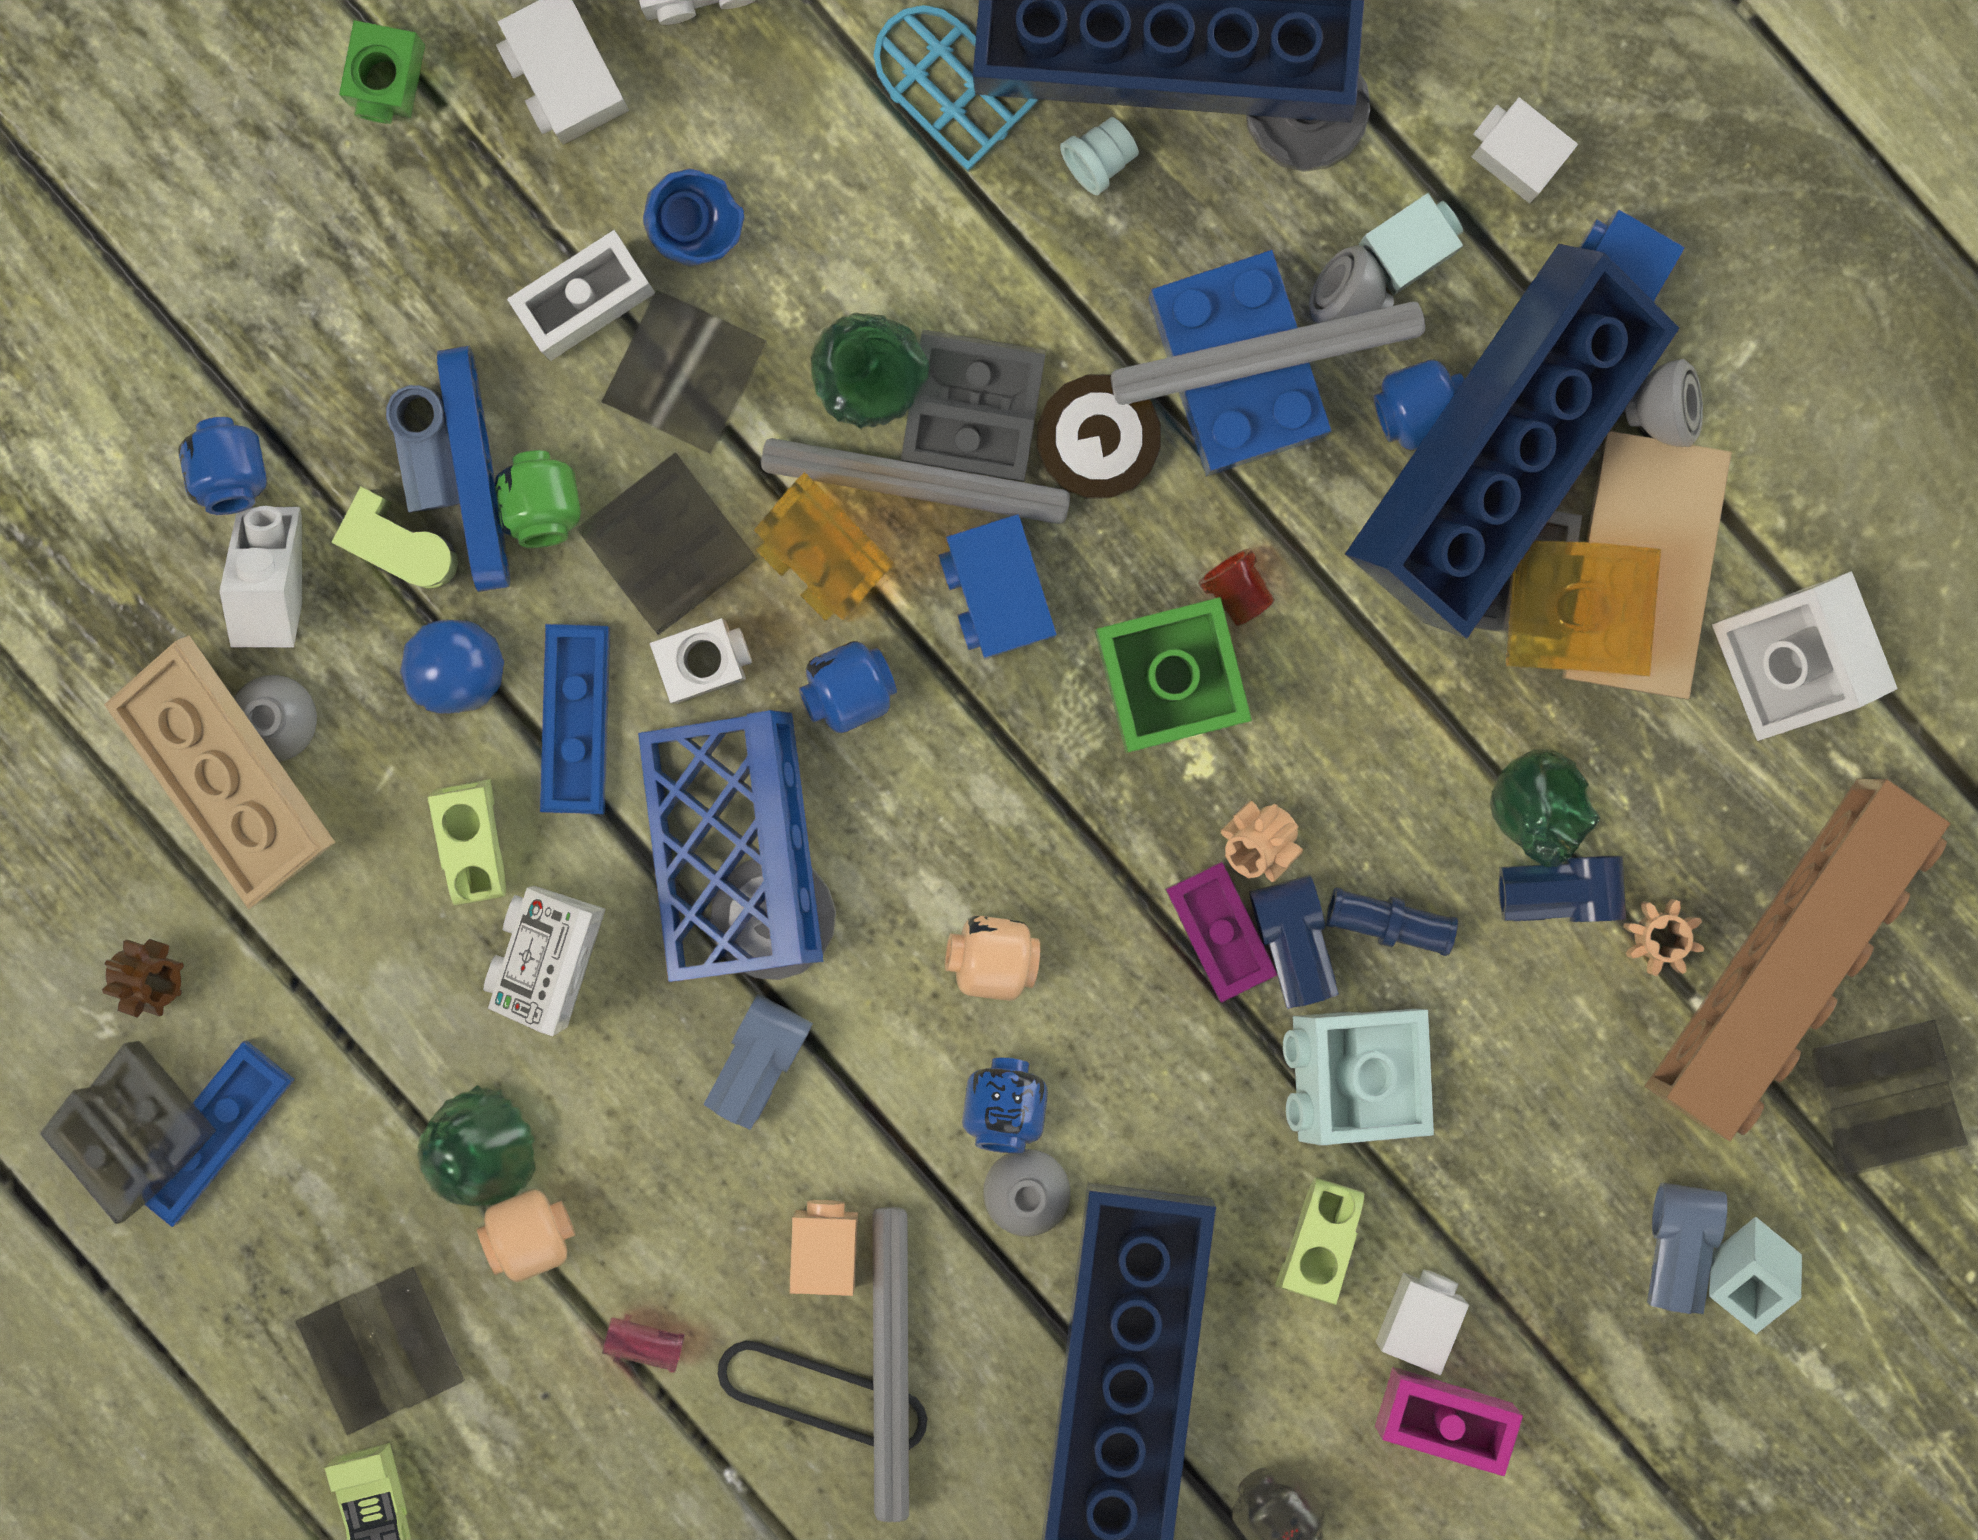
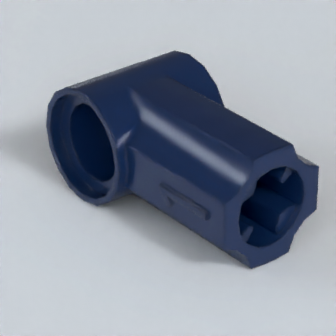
[1498,856,1626,922]
[1249,875,1339,1009]

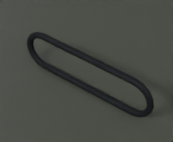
[717,1341,928,1450]

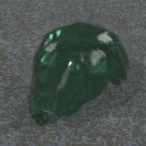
[810,312,930,429]
[1490,749,1600,868]
[417,1085,536,1206]

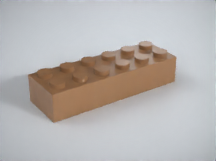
[1644,779,1951,1142]

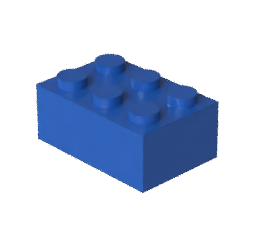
[1148,250,1331,477]

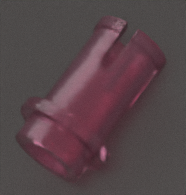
[602,1314,685,1373]

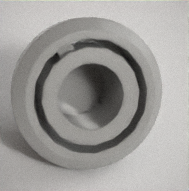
[1309,245,1394,323]
[1625,359,1703,447]
[234,675,317,762]
[983,1149,1071,1237]

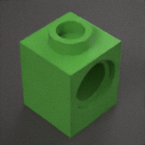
[339,20,425,124]

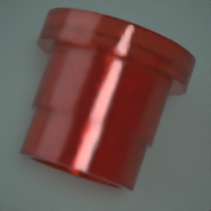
[1198,548,1275,626]

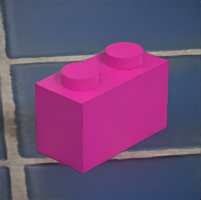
[1374,1367,1523,1477]

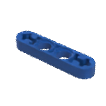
[437,345,510,592]

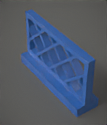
[638,710,824,982]

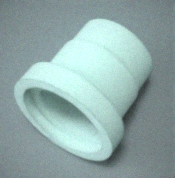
[1060,117,1139,195]

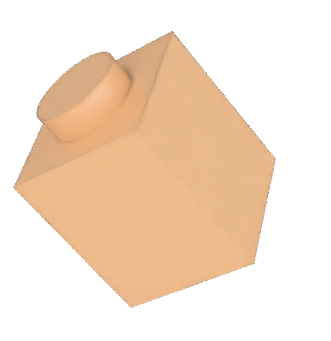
[790,1200,858,1296]

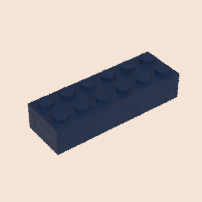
[973,0,1364,123]
[1345,243,1680,639]
[1041,1182,1216,1540]

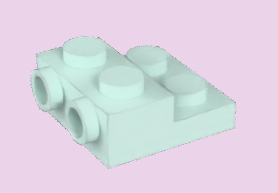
[1283,1009,1434,1145]

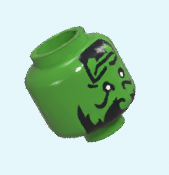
[494,450,581,548]

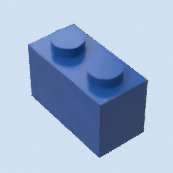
[938,514,1057,660]

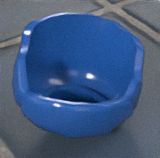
[643,168,744,267]
[400,619,504,714]

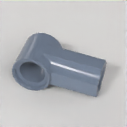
[386,385,460,513]
[703,994,813,1130]
[1647,1183,1727,1314]

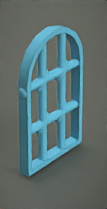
[873,5,1039,172]

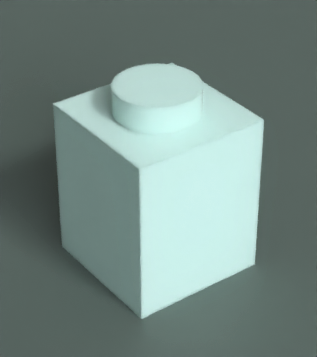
[1359,193,1463,296]
[1709,1217,1802,1334]

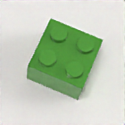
[1095,597,1252,753]

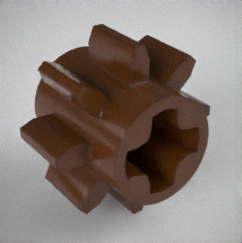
[102,939,184,1018]

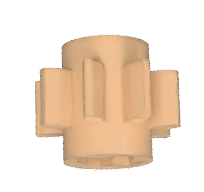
[1221,801,1303,882]
[1623,899,1704,976]

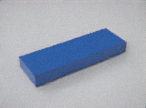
[540,624,610,814]
[124,1040,295,1227]

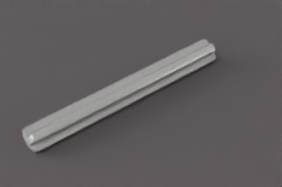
[1111,301,1425,405]
[761,438,1070,524]
[873,1207,909,1522]

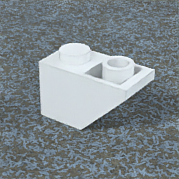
[219,506,302,647]

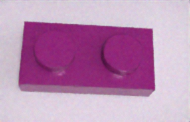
[1165,861,1277,1003]

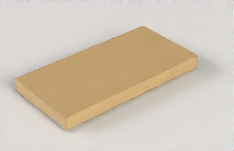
[1562,431,1732,700]
[104,635,336,909]

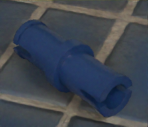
[1325,887,1458,956]

